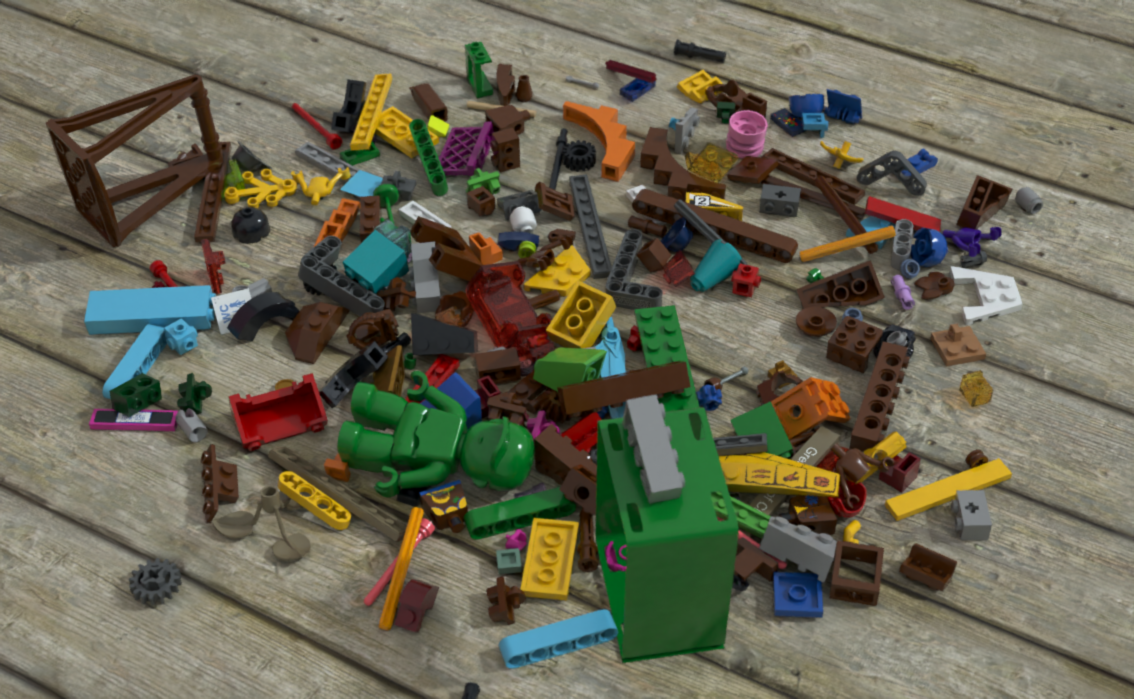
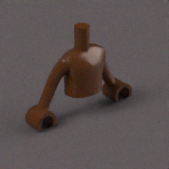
[518,235,574,271]
[830,443,895,510]

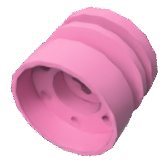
[726,111,768,159]

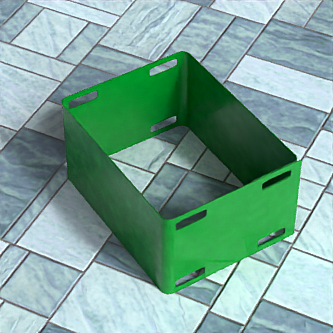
[595,407,739,663]

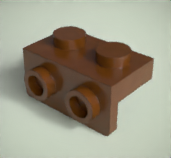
[899,543,957,592]

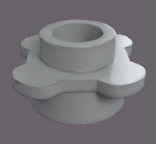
[887,331,907,346]

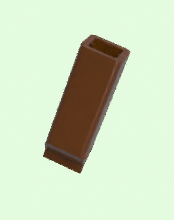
[409,83,448,122]

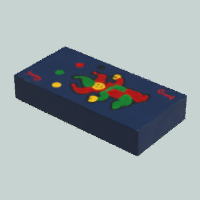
[770,108,807,137]

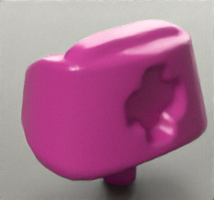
[505,529,527,551]

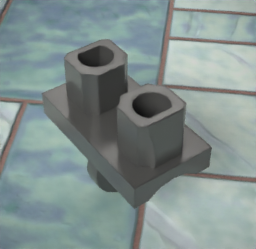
[381,171,416,201]

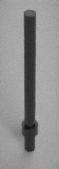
[549,128,568,190]

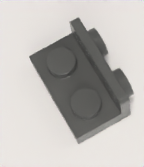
[497,190,541,220]

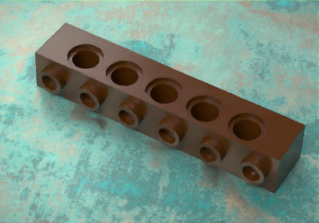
[849,341,910,452]

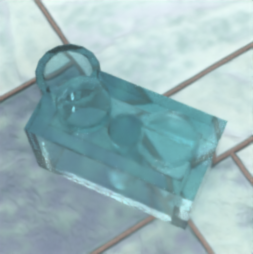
[374,219,412,263]

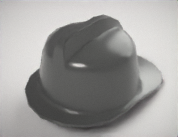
[232,140,273,172]

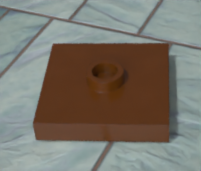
[727,156,778,184]

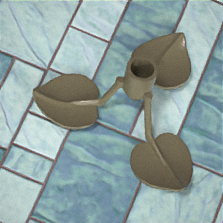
[212,486,311,561]

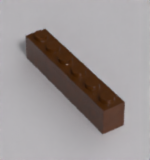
[557,361,691,417]

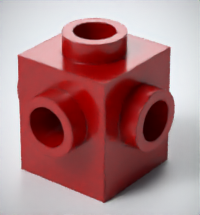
[731,264,761,298]

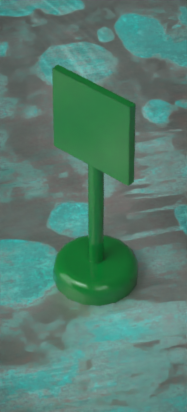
[372,184,406,250]

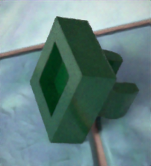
[716,102,735,124]

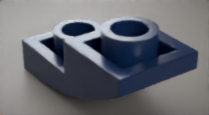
[497,231,539,251]

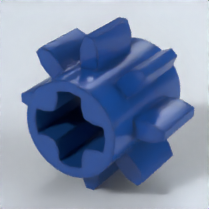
[696,385,722,411]

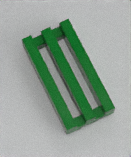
[339,142,380,166]

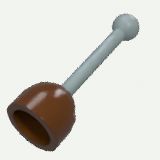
[704,367,749,390]

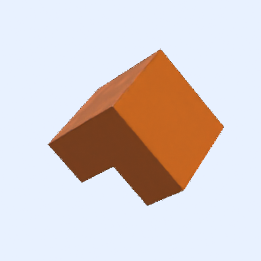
[469,232,503,267]

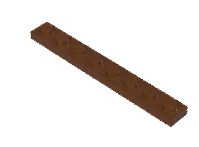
[194,142,232,243]

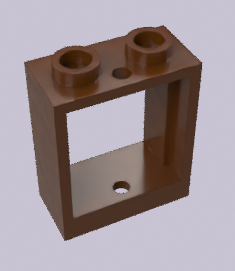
[829,540,884,606]

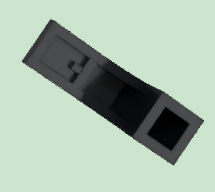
[331,79,366,133]
[227,292,300,341]
[319,341,388,408]

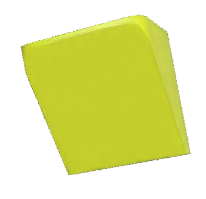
[428,115,449,137]

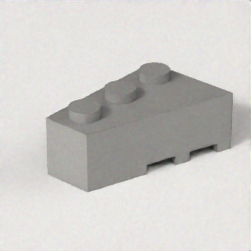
[409,242,440,313]
[759,516,837,583]

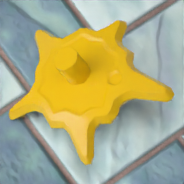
[820,141,864,169]

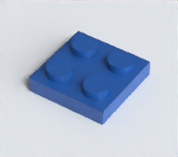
[773,572,823,618]

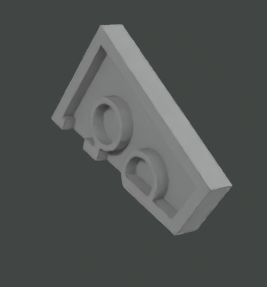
[675,107,700,154]

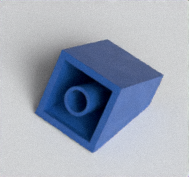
[420,372,482,430]

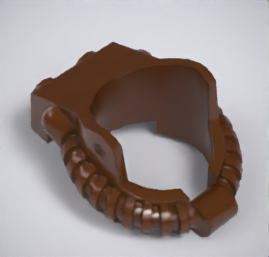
[705,79,747,111]
[435,291,480,327]
[346,312,399,350]
[756,371,803,408]

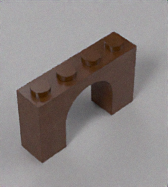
[409,216,484,282]

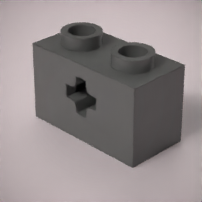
[759,184,801,217]

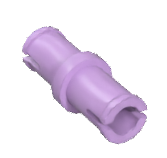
[891,275,915,310]

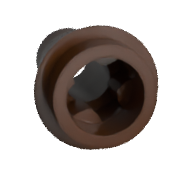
[516,75,533,102]

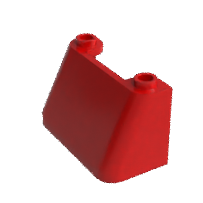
[229,373,328,451]

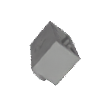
[951,490,992,540]

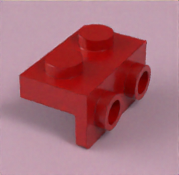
[560,412,601,453]

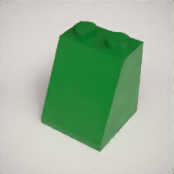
[730,402,794,459]

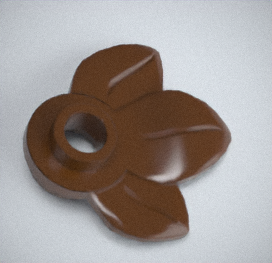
[914,272,955,300]

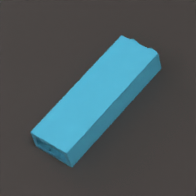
[84,285,216,335]

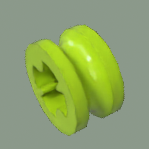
[518,241,536,258]

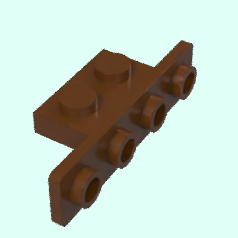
[201,444,239,523]

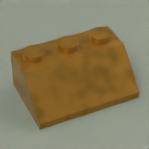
[370,345,405,397]

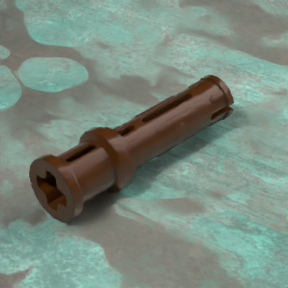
[577,510,599,572]

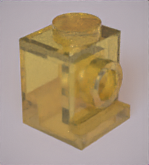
[959,370,993,407]

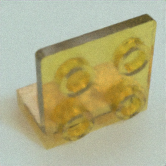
[685,142,739,183]

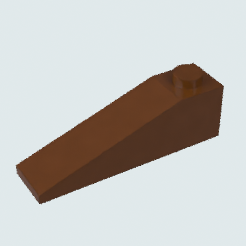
[796,260,885,308]

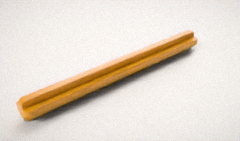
[379,507,424,631]

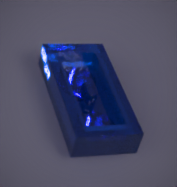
[620,78,656,102]

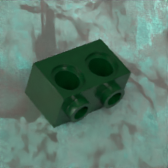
[109,373,162,417]

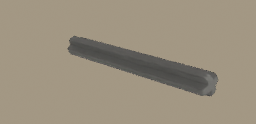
[674,200,748,265]

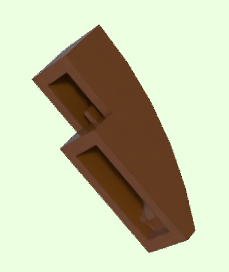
[496,63,515,106]

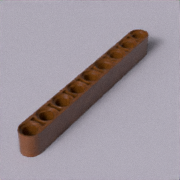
[632,189,798,263]

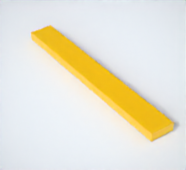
[350,74,392,150]

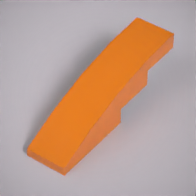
[313,198,360,248]

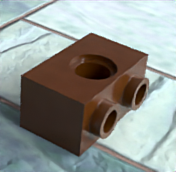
[559,464,597,516]

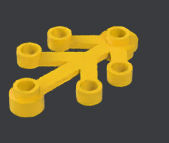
[224,169,297,208]

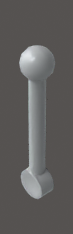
[566,76,599,89]

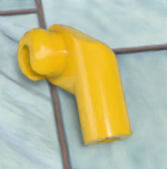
[843,520,861,544]

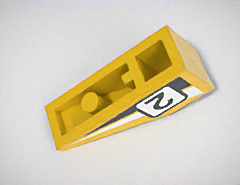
[686,193,743,221]

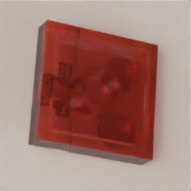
[201,239,226,294]

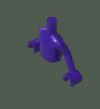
[942,227,1002,257]

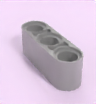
[891,219,913,270]

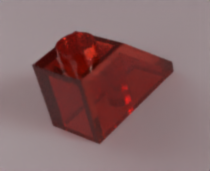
[663,250,695,287]

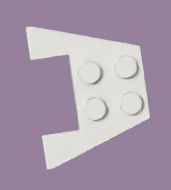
[950,266,1023,325]

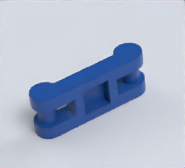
[902,149,938,176]

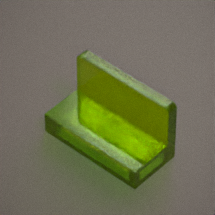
[223,159,245,199]

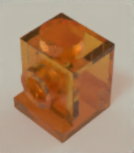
[435,306,464,326]

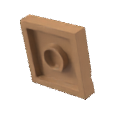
[930,323,986,367]

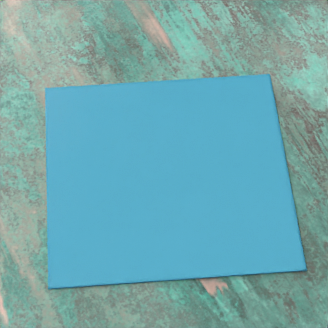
[340,170,383,197]

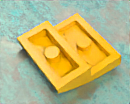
[677,70,723,104]

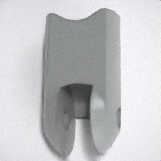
[176,408,208,442]

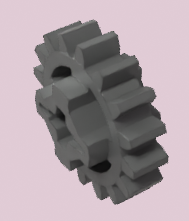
[129,558,182,605]

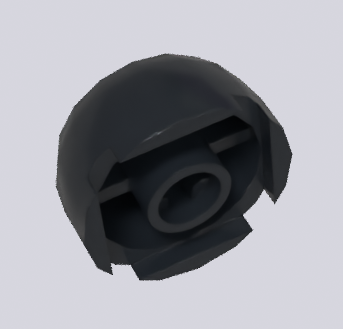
[231,207,270,244]

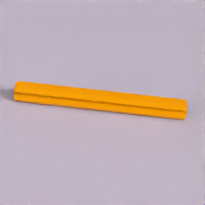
[799,226,896,262]

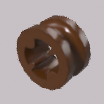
[965,449,988,469]

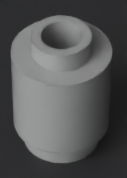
[1015,187,1043,214]

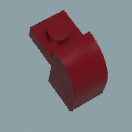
[394,579,439,632]

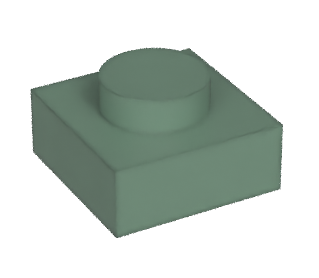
[496,548,522,574]

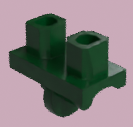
[177,373,212,415]

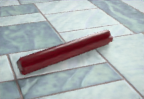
[605,60,657,83]

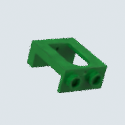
[465,41,493,98]

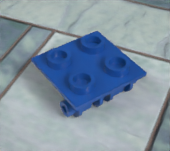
[824,89,862,124]

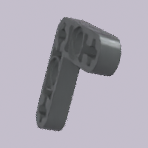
[857,151,927,196]

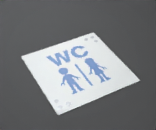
[211,288,251,335]

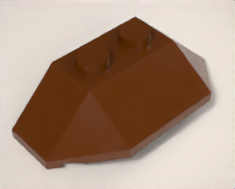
[285,302,350,364]

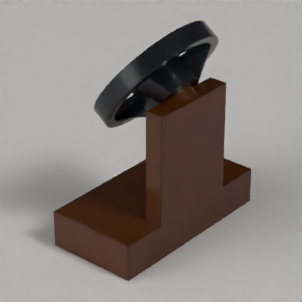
[732,537,778,591]

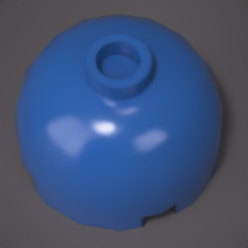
[789,94,824,118]
[911,228,948,267]

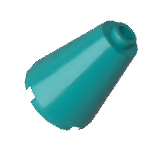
[690,239,744,292]

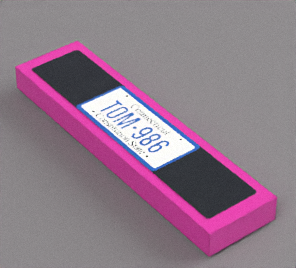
[89,409,178,431]

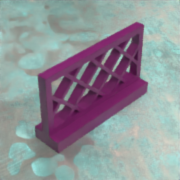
[439,122,494,177]

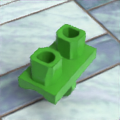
[465,168,501,199]

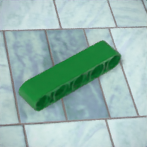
[409,119,449,196]
[464,487,576,540]

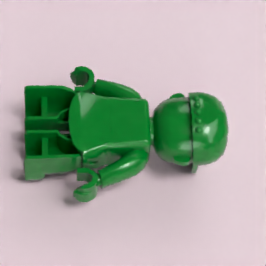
[337,371,535,498]

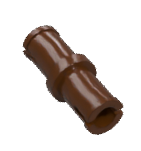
[628,215,667,238]

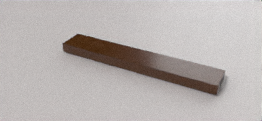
[762,148,865,205]

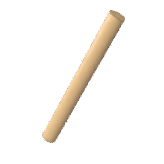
[467,101,536,118]

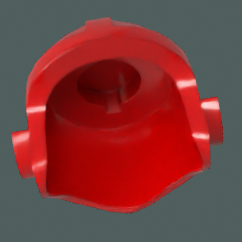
[827,480,866,518]

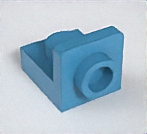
[802,113,828,138]

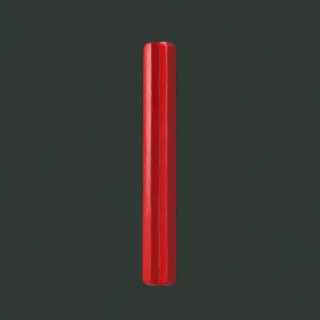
[528,333,551,348]

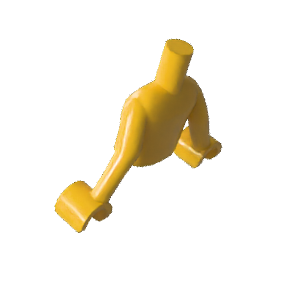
[291,167,351,206]

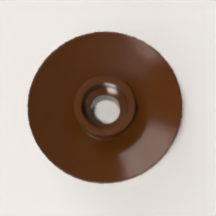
[796,307,837,336]

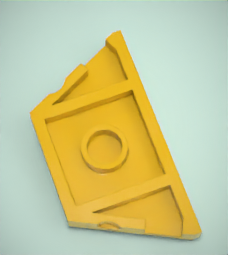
[523,245,590,297]

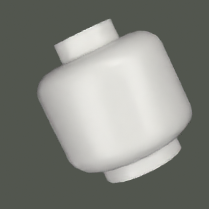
[510,206,537,233]

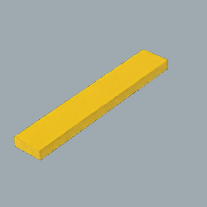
[885,458,1012,521]

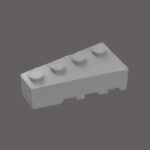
[622,395,685,503]

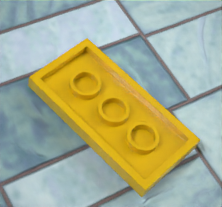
[375,106,439,158]
[520,518,579,601]

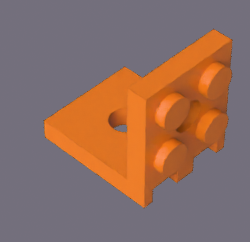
[771,377,851,439]

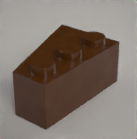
[956,175,1013,229]

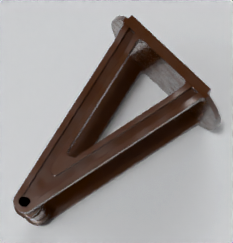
[45,75,224,248]

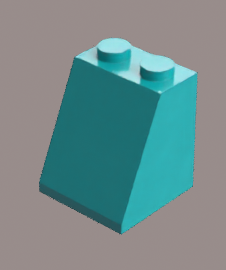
[343,230,409,294]

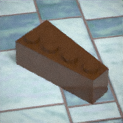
[534,424,597,496]

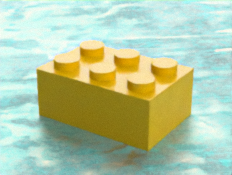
[546,280,616,348]

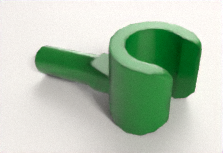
[806,268,824,283]
[404,353,416,369]

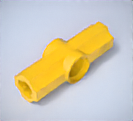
[845,431,907,484]

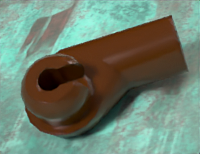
[548,229,576,243]

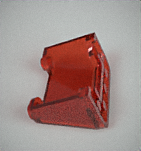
[466,261,552,349]

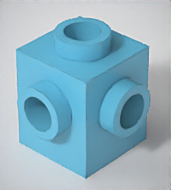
[164,318,198,355]

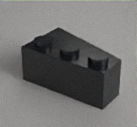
[411,313,478,355]

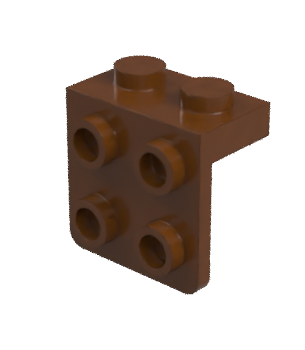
[826,316,883,374]

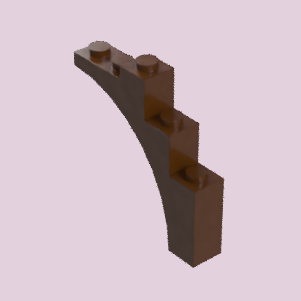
[640,127,726,202]

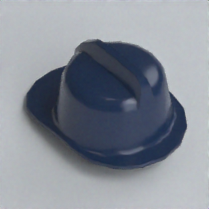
[660,217,693,252]

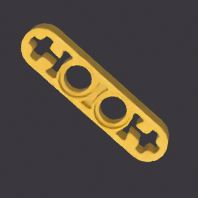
[277,471,351,530]

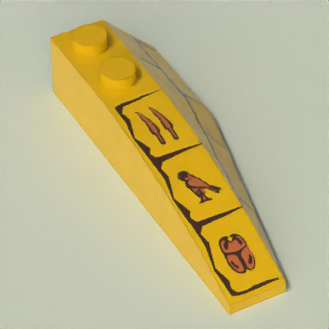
[719,452,840,497]

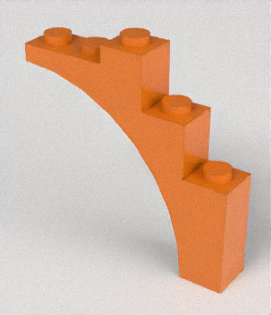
[563,101,635,182]

